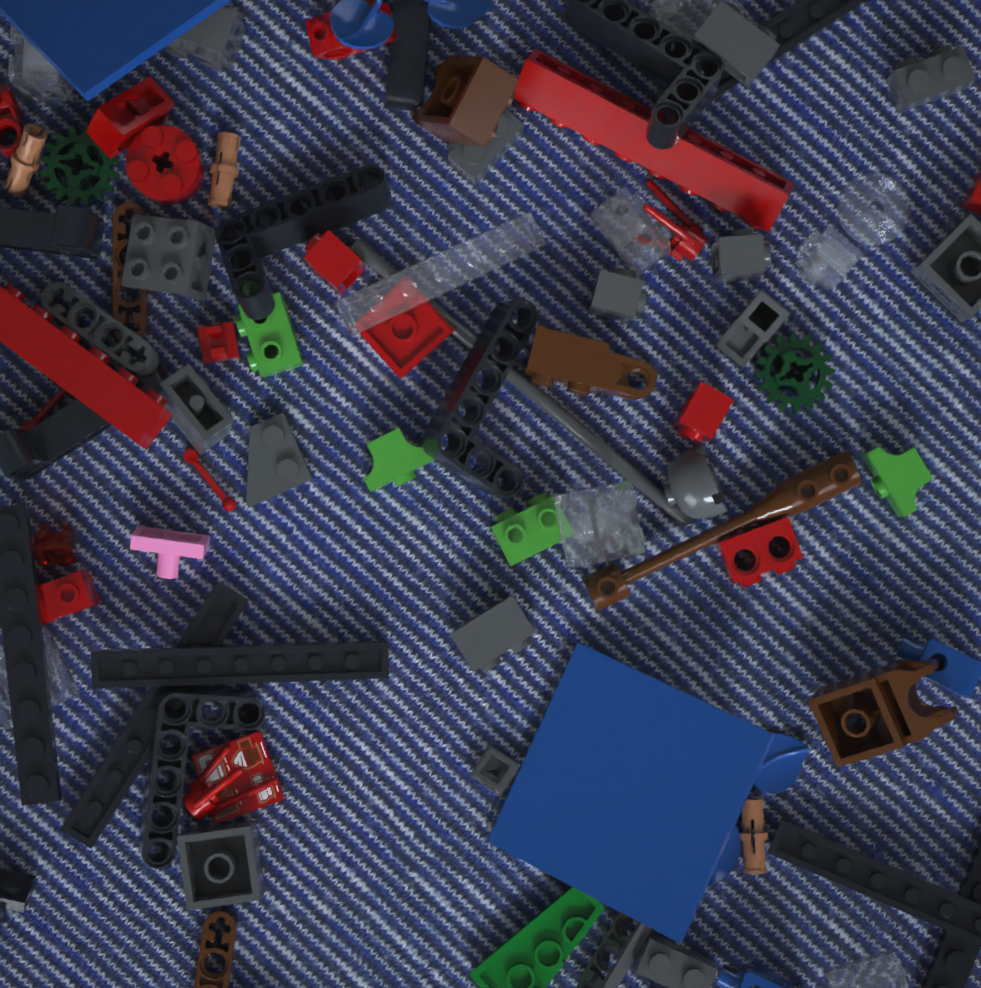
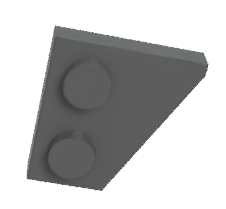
[246,413,313,508]

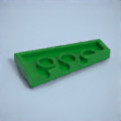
[469,886,605,988]

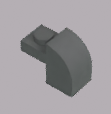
[715,289,790,368]

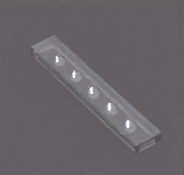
[335,212,547,336]

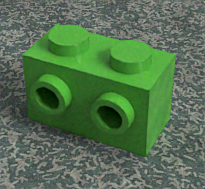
[235,292,305,378]
[491,492,576,566]

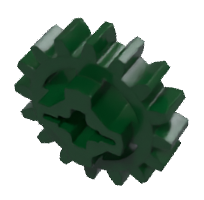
[40,127,121,208]
[753,333,835,413]

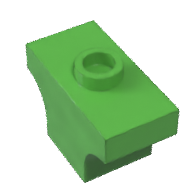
[364,428,435,492]
[861,446,933,517]

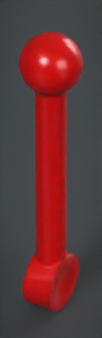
[22,388,67,431]
[183,449,236,512]

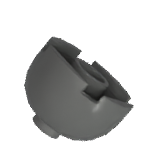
[663,444,728,519]

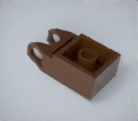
[411,55,519,147]
[525,326,658,400]
[808,659,959,768]

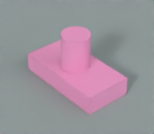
[130,526,210,579]

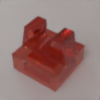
[33,523,78,565]

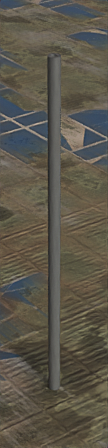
[350,239,692,527]

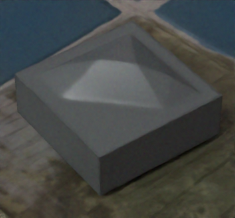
[470,745,521,797]

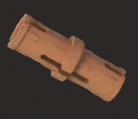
[4,124,48,196]
[208,132,241,209]
[739,798,768,874]

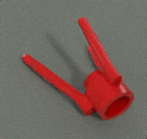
[630,179,708,262]
[182,745,278,820]

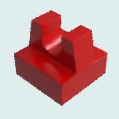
[197,321,241,365]

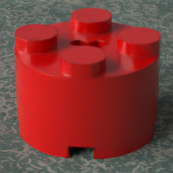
[126,125,205,206]

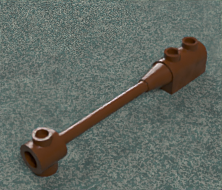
[582,451,862,611]

